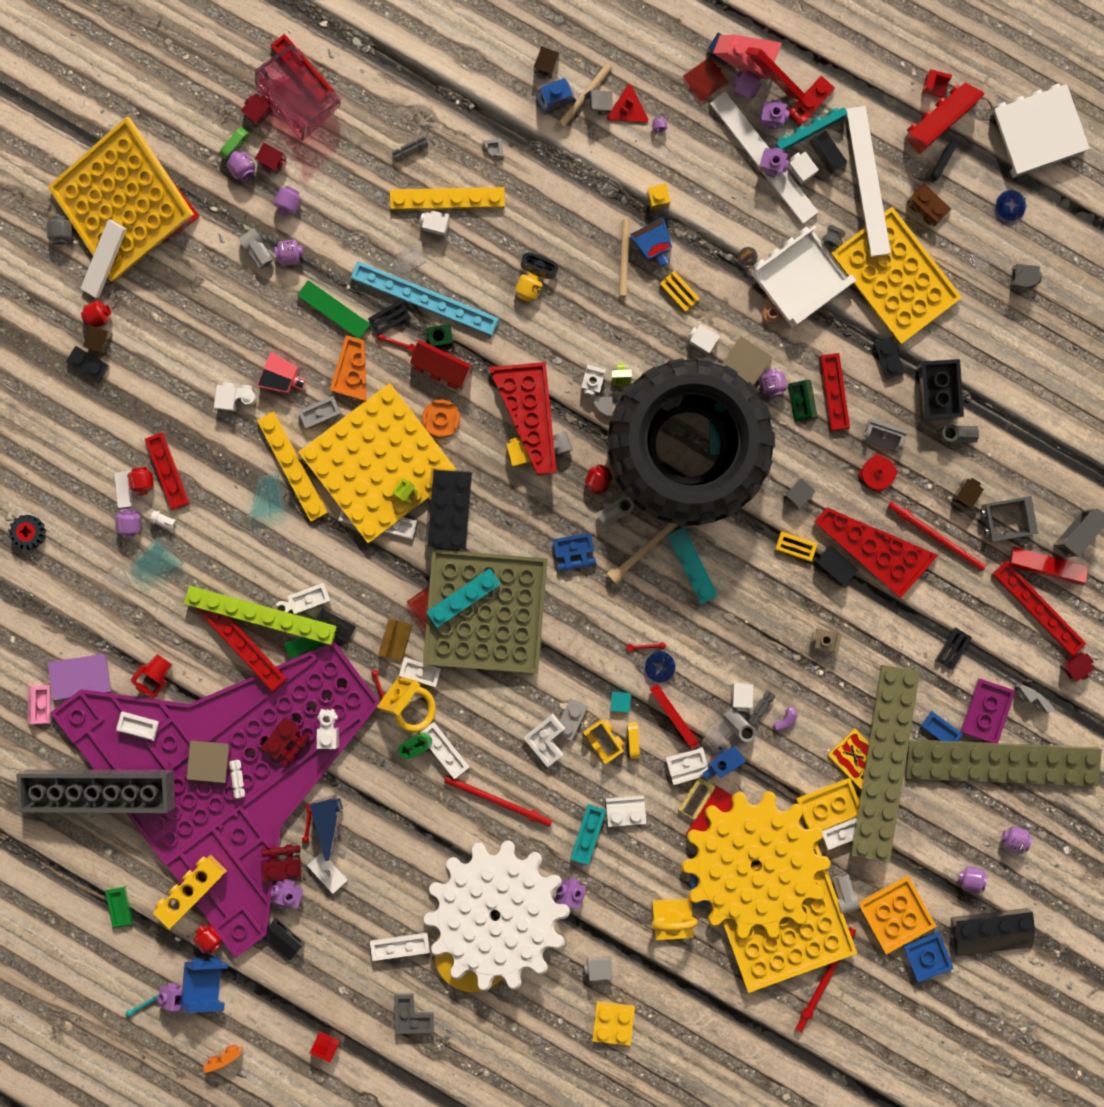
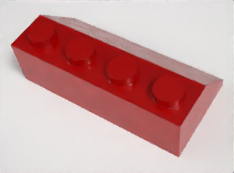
[905,82,985,154]

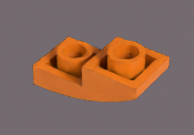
[203,1044,244,1073]

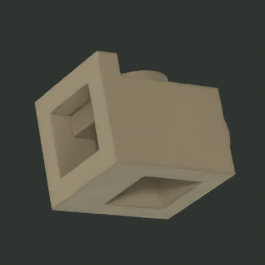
[811,629,842,652]

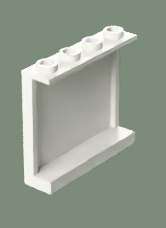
[990,84,1090,178]
[751,225,856,328]

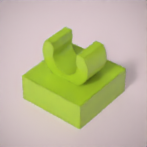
[612,363,632,386]
[391,477,418,503]

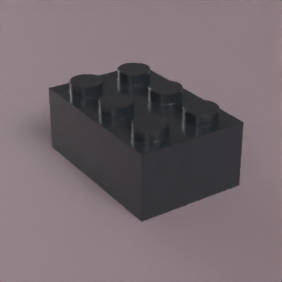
[917,359,964,421]

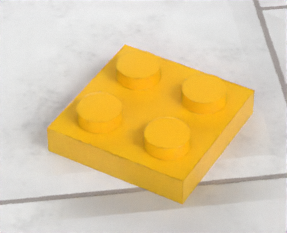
[592,1001,635,1046]

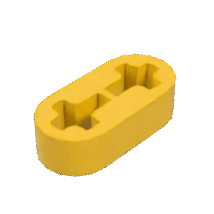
[628,722,640,759]

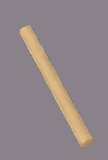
[559,63,612,127]
[619,219,630,296]

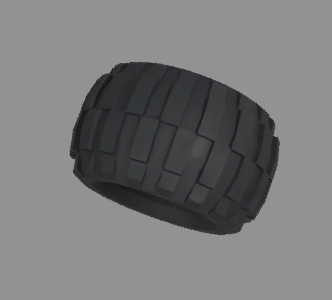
[607,358,775,526]

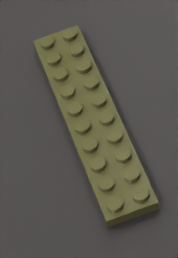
[850,665,920,862]
[905,739,1102,786]

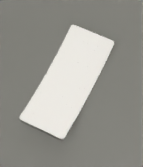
[114,471,133,508]

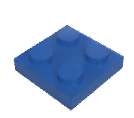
[903,931,954,983]

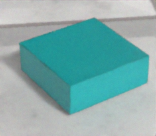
[610,691,631,713]

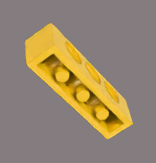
[153,855,227,929]

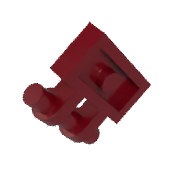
[261,716,310,767]
[261,844,301,882]

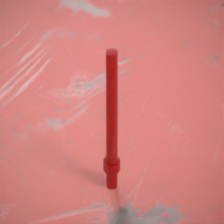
[887,501,986,571]
[444,775,553,827]
[795,927,857,1033]

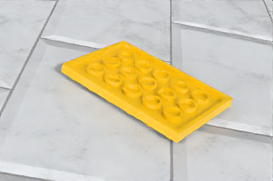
[831,207,962,345]

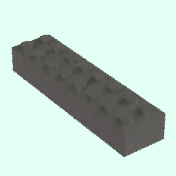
[16,769,175,813]

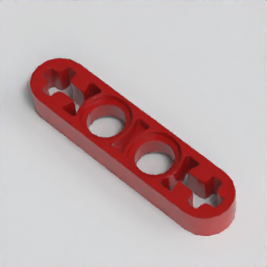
[650,684,700,750]

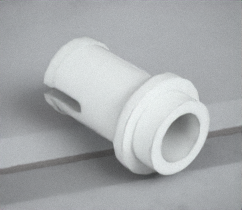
[149,511,176,531]

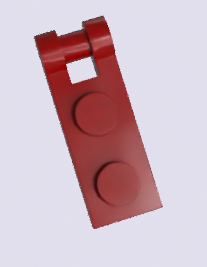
[788,75,835,127]

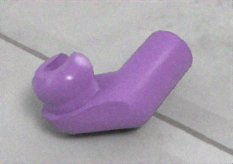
[774,707,798,732]

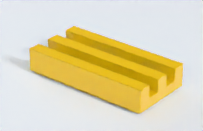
[660,271,700,312]
[775,532,817,562]

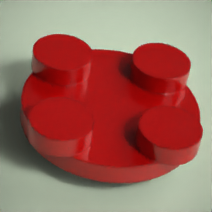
[859,454,898,492]

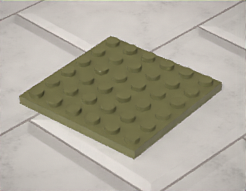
[423,549,547,673]

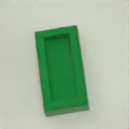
[105,886,133,928]

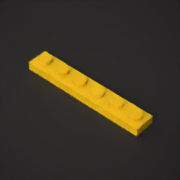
[390,187,505,210]
[257,411,328,522]

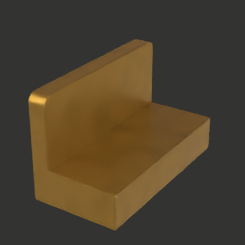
[378,618,412,661]

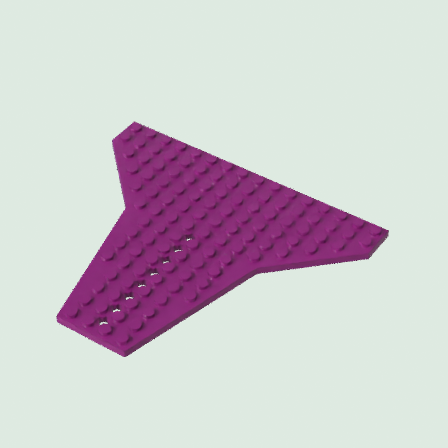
[50,641,380,958]

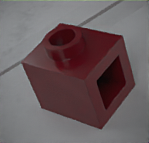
[241,93,273,127]
[255,143,287,174]
[1060,652,1095,682]

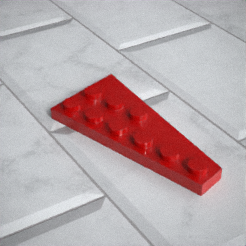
[489,362,557,476]
[814,507,938,598]

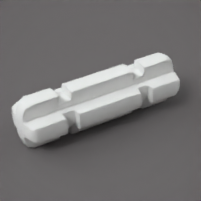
[229,760,245,798]

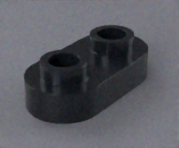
[520,252,558,279]

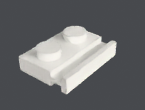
[665,747,708,785]
[606,795,646,827]

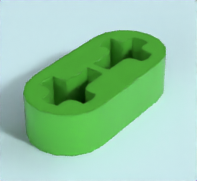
[219,127,249,161]

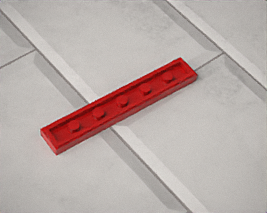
[992,561,1087,657]
[196,608,288,692]

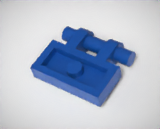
[553,533,596,572]

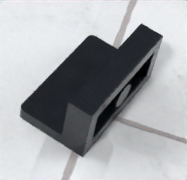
[809,130,848,174]
[815,546,858,588]
[263,918,305,960]

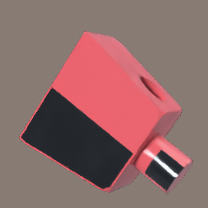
[257,352,307,394]

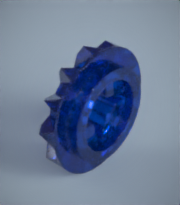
[996,189,1027,221]
[645,651,676,682]

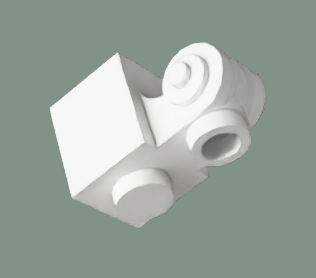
[214,382,257,412]
[317,709,339,749]

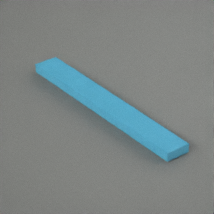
[350,261,499,337]

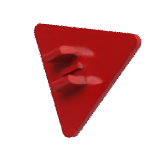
[607,84,649,123]

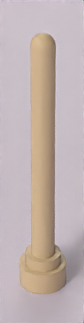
[606,523,679,585]

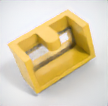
[583,718,624,764]

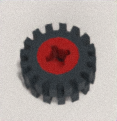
[8,515,46,550]

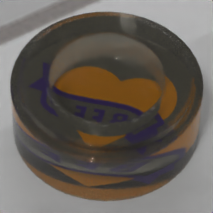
[738,247,758,267]

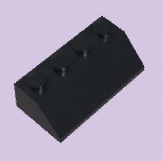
[951,908,1035,956]

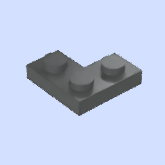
[394,993,434,1034]

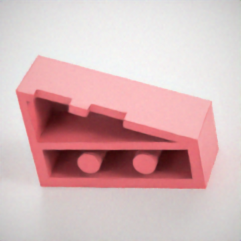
[713,34,782,79]

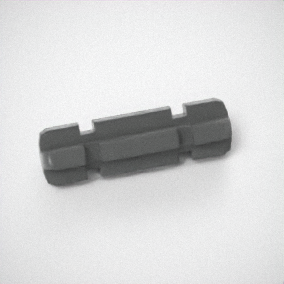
[392,136,428,161]
[748,690,775,726]

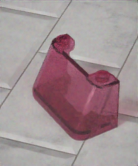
[255,44,341,140]

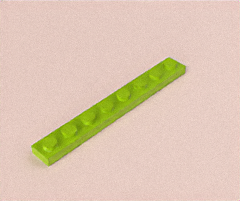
[184,585,337,645]

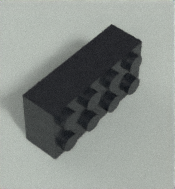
[425,468,472,549]

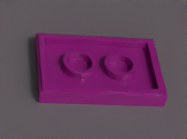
[960,678,1015,743]

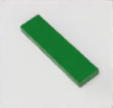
[297,280,371,339]

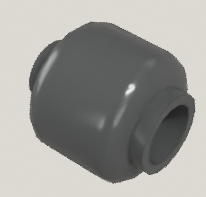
[47,216,73,245]

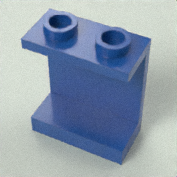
[180,958,228,1013]

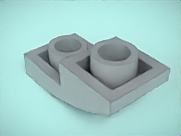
[1015,684,1054,714]

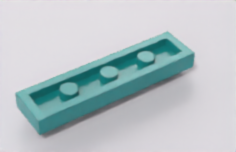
[774,107,848,151]
[667,527,718,604]
[426,568,501,628]

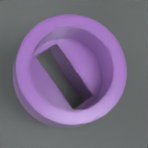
[652,116,668,132]

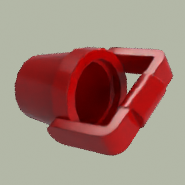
[130,654,172,698]

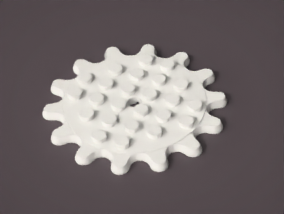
[423,841,570,991]

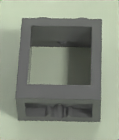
[980,496,1038,542]
[1054,508,1104,557]

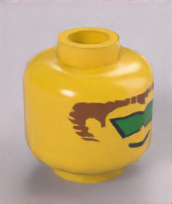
[515,272,543,302]

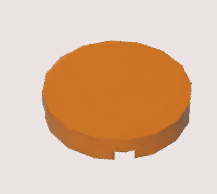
[422,399,460,438]

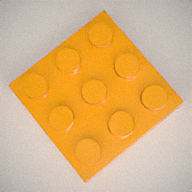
[859,875,937,954]

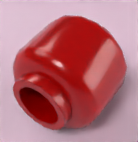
[81,300,112,327]
[584,464,613,494]
[127,467,154,496]
[193,925,222,954]

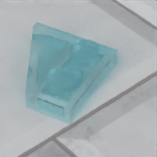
[249,473,287,519]
[130,538,184,579]

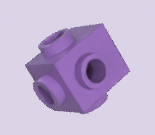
[759,100,789,129]
[758,148,789,178]
[554,878,586,909]
[271,879,304,909]
[157,983,182,1012]

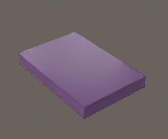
[48,653,112,700]

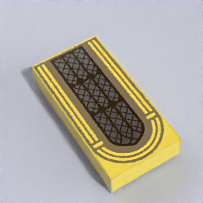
[678,778,715,820]

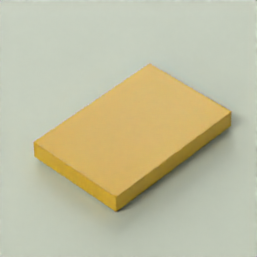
[796,778,859,830]

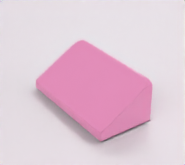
[27,685,51,724]

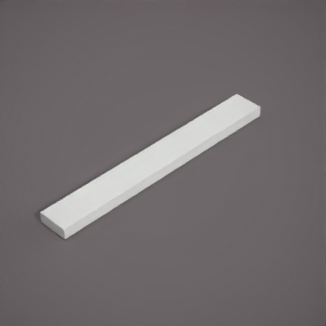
[710,92,818,225]
[846,106,891,258]

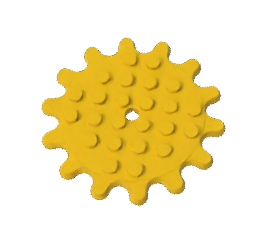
[681,791,831,939]

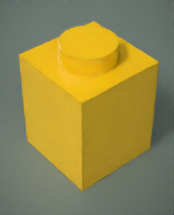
[647,183,671,211]
[506,437,531,467]

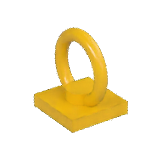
[377,676,436,732]
[651,898,698,940]

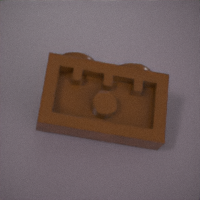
[907,183,951,227]

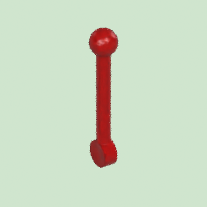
[377,334,415,352]
[626,642,666,651]
[371,670,384,700]
[302,803,311,844]

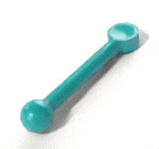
[126,995,158,1017]

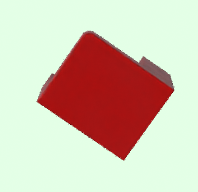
[922,69,952,98]
[309,1032,340,1063]

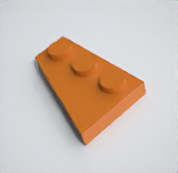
[330,335,367,401]

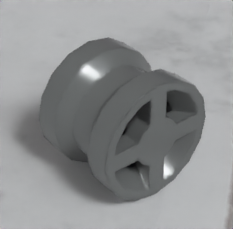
[822,225,846,248]

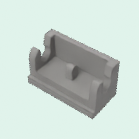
[862,418,908,452]

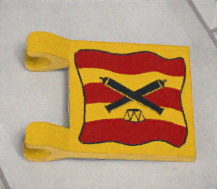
[828,728,869,789]

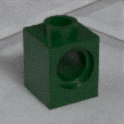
[425,324,454,348]

